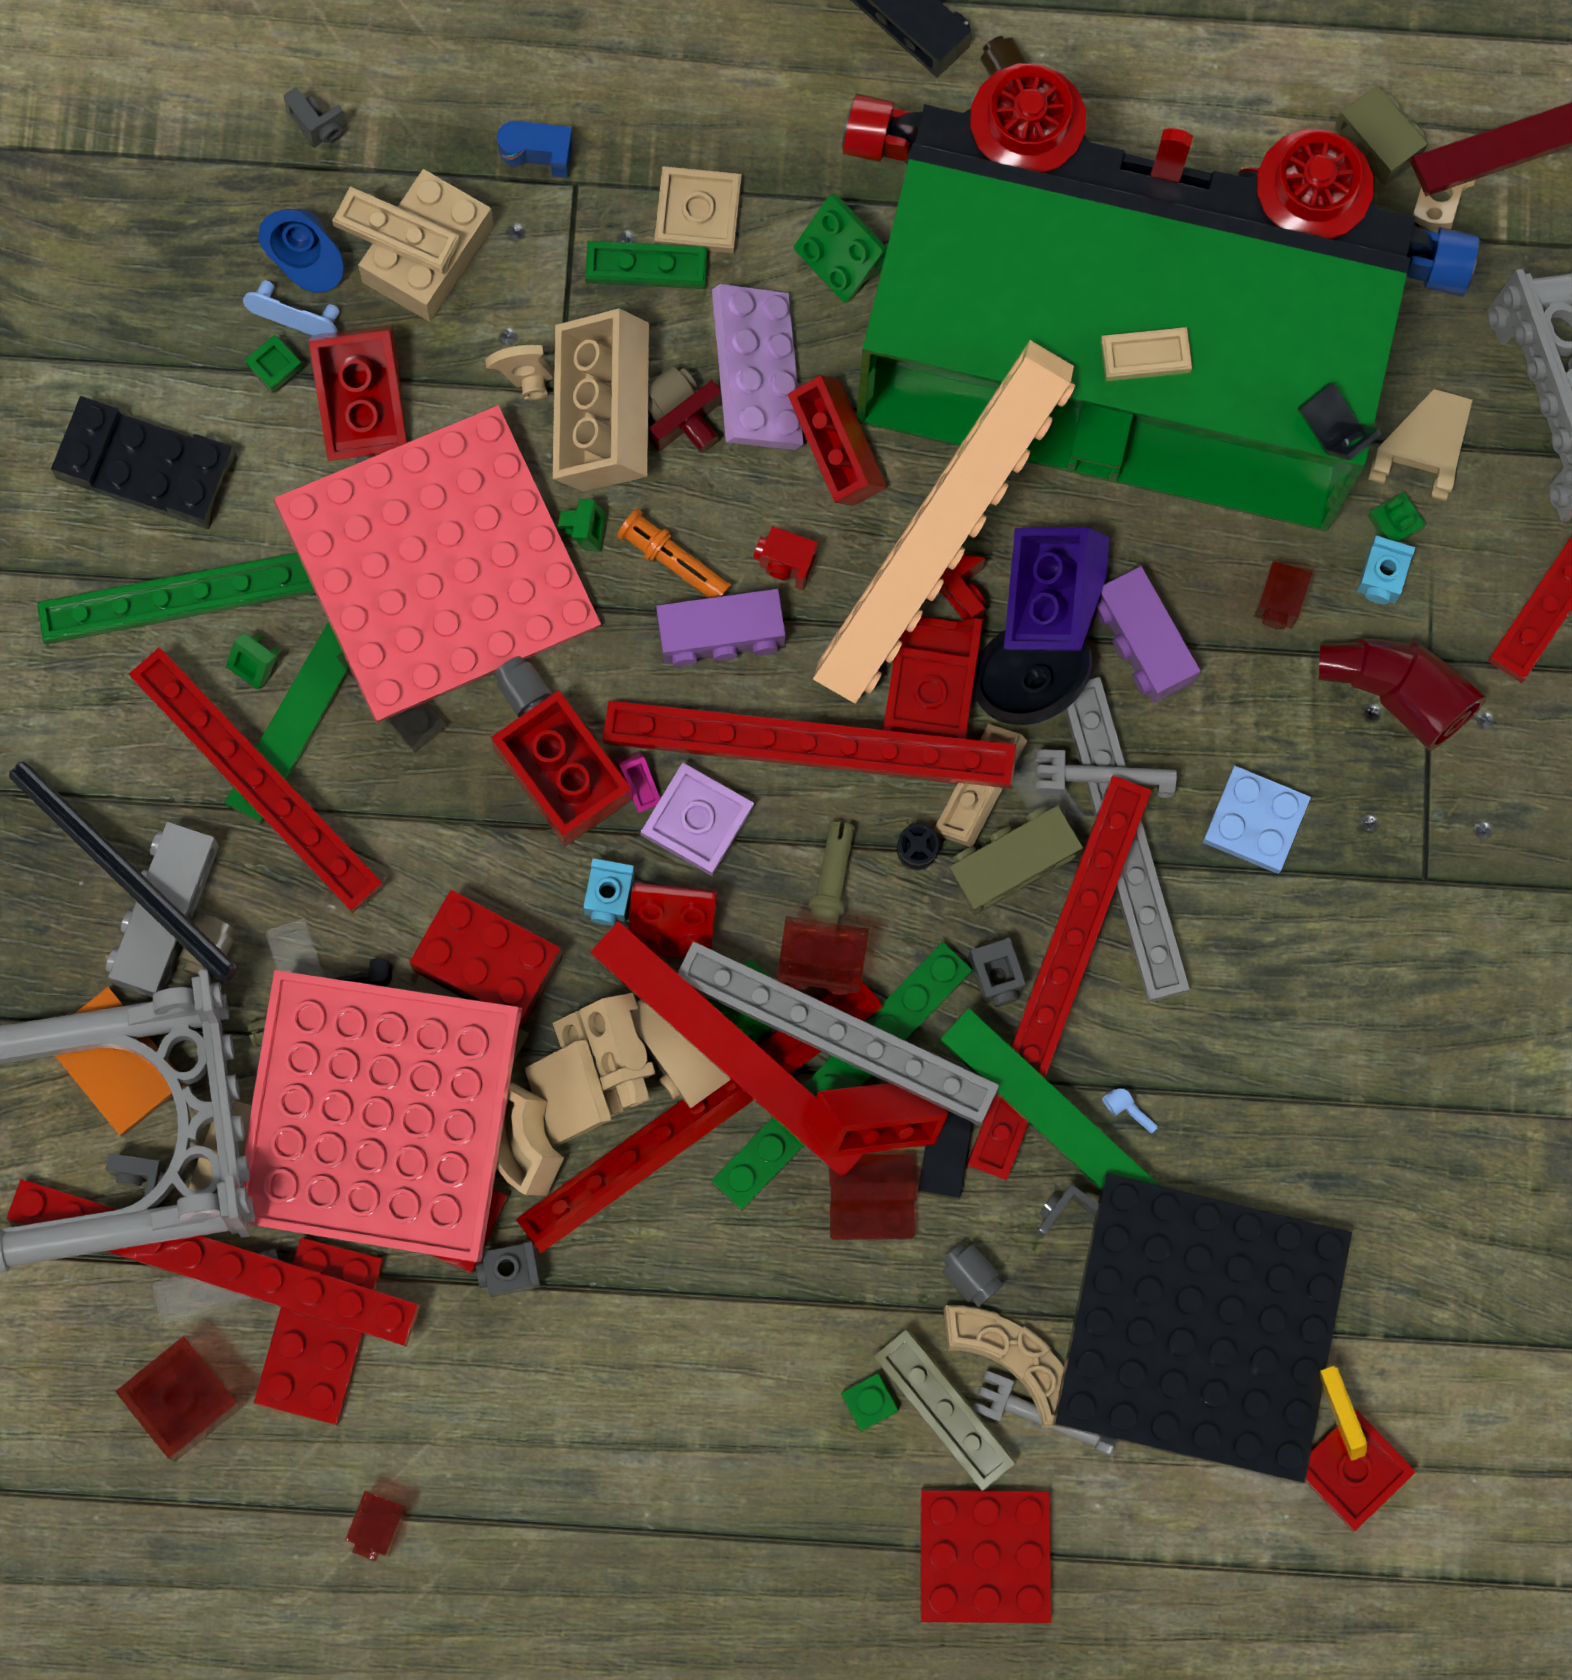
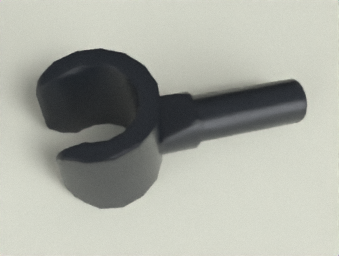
[333,959,393,986]

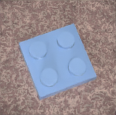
[1202,765,1311,874]

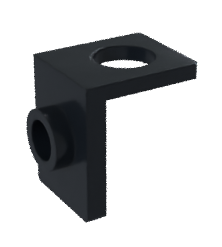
[1298,382,1382,460]

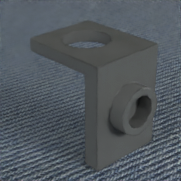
[1034,1184,1099,1239]

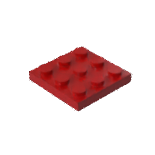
[920,1490,1051,1623]

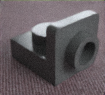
[283,87,346,148]
[106,1153,166,1207]

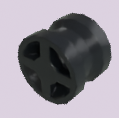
[896,823,939,871]

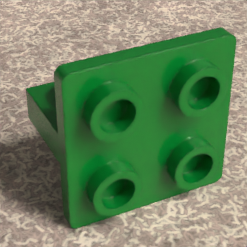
[793,193,887,303]

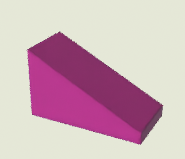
[616,751,660,813]

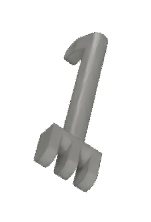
[1035,750,1177,798]
[973,1371,1116,1456]

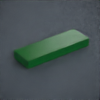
[585,241,707,289]

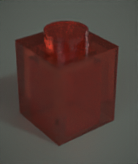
[1253,561,1312,630]
[345,1491,408,1562]

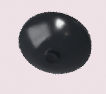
[973,630,1092,725]

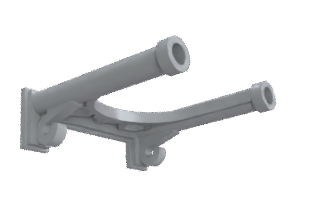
[1488,269,1572,522]
[0,970,255,1273]

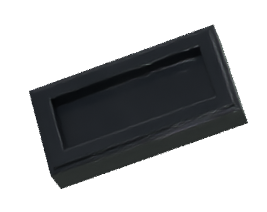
[917,1111,972,1200]

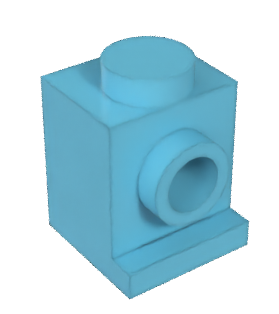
[1356,536,1415,604]
[583,858,634,926]

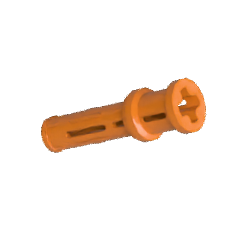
[616,508,732,598]

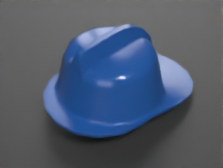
[258,209,344,293]

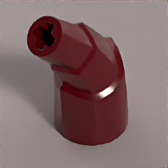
[1319,638,1487,751]

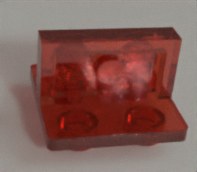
[776,916,869,995]
[829,1155,916,1240]

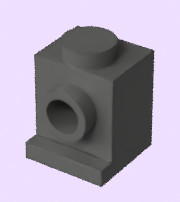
[968,938,1026,1007]
[475,1241,541,1297]

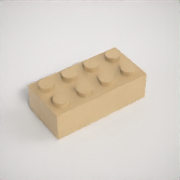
[553,308,649,492]

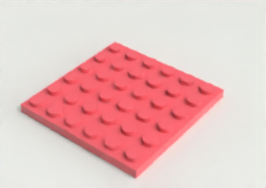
[274,405,601,724]
[243,970,522,1262]

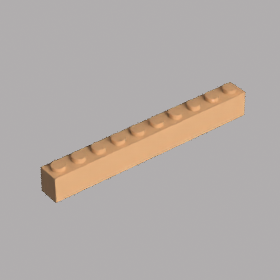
[813,340,1075,704]

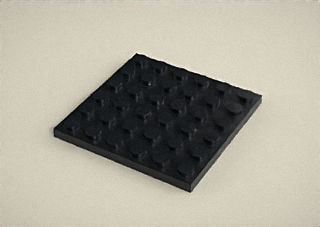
[1052,1173,1352,1484]

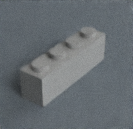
[106,822,219,997]

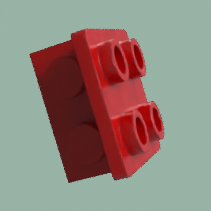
[629,883,717,958]

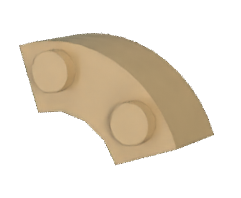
[630,999,730,1108]
[496,1083,564,1196]

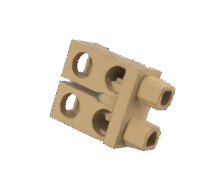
[553,993,655,1117]

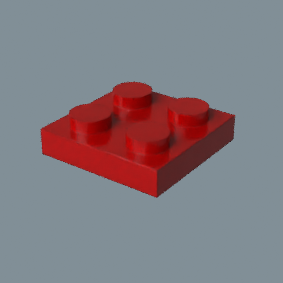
[1305,1409,1416,1532]

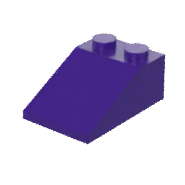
[1004,527,1110,651]

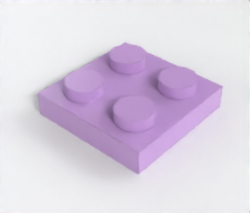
[641,762,754,876]

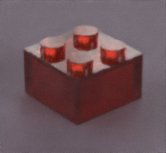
[115,1336,243,1462]

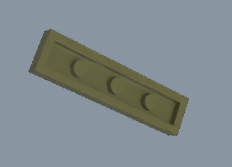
[874,1328,1017,1491]

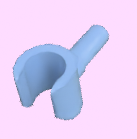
[1102,1088,1158,1134]

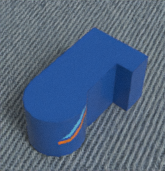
[497,121,573,178]

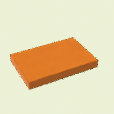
[54,987,187,1137]

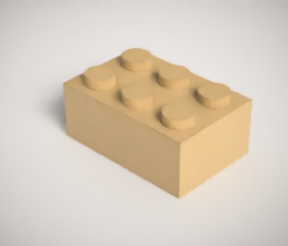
[358,169,494,322]

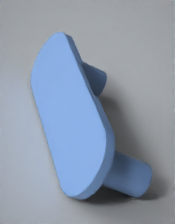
[243,280,340,336]

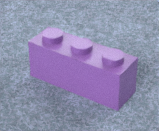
[1095,566,1201,703]
[656,589,785,667]

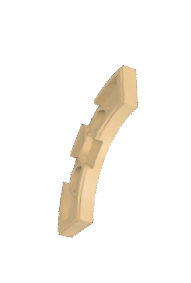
[943,1306,1064,1428]

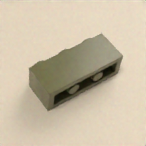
[949,805,1083,915]

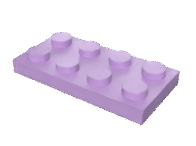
[712,284,803,450]

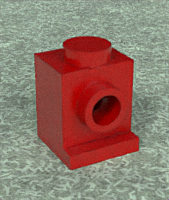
[753,526,818,591]

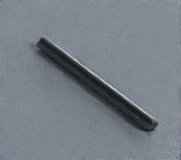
[9,762,238,983]

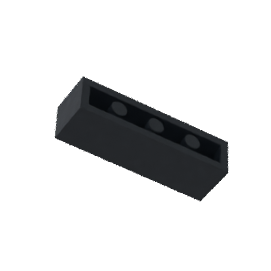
[850,0,972,78]

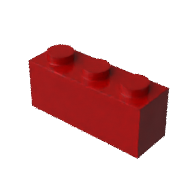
[787,375,887,506]
[806,1083,948,1158]

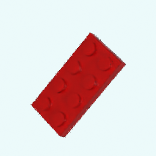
[253,1238,384,1426]

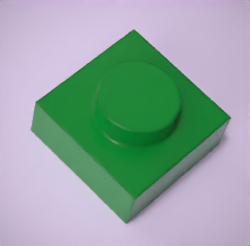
[244,334,303,394]
[840,1374,898,1432]

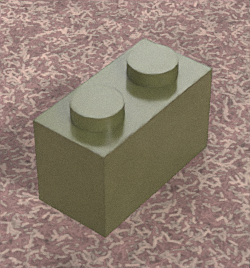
[1334,85,1428,186]

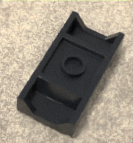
[51,396,237,529]

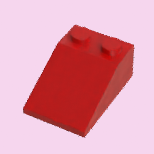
[308,325,408,461]

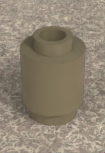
[648,367,697,424]
[178,915,235,977]

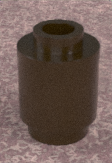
[980,35,1029,77]

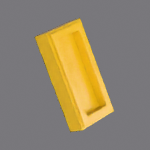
[1320,1366,1367,1461]

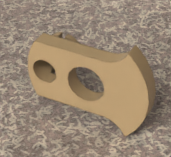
[1413,180,1475,233]
[485,345,554,401]

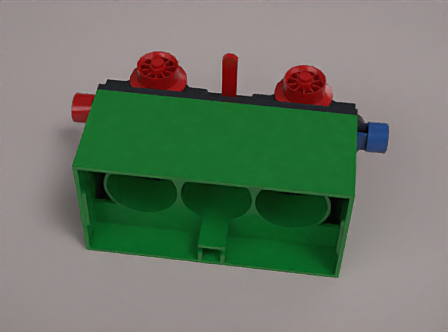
[842,63,1480,532]

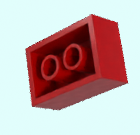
[491,690,632,847]
[409,889,563,1030]

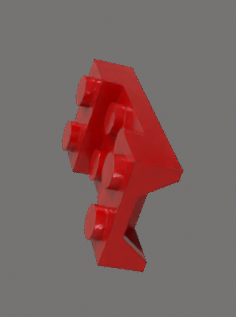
[883,616,983,785]

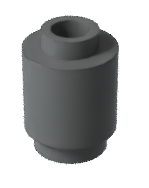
[494,656,552,717]
[942,1243,1003,1308]

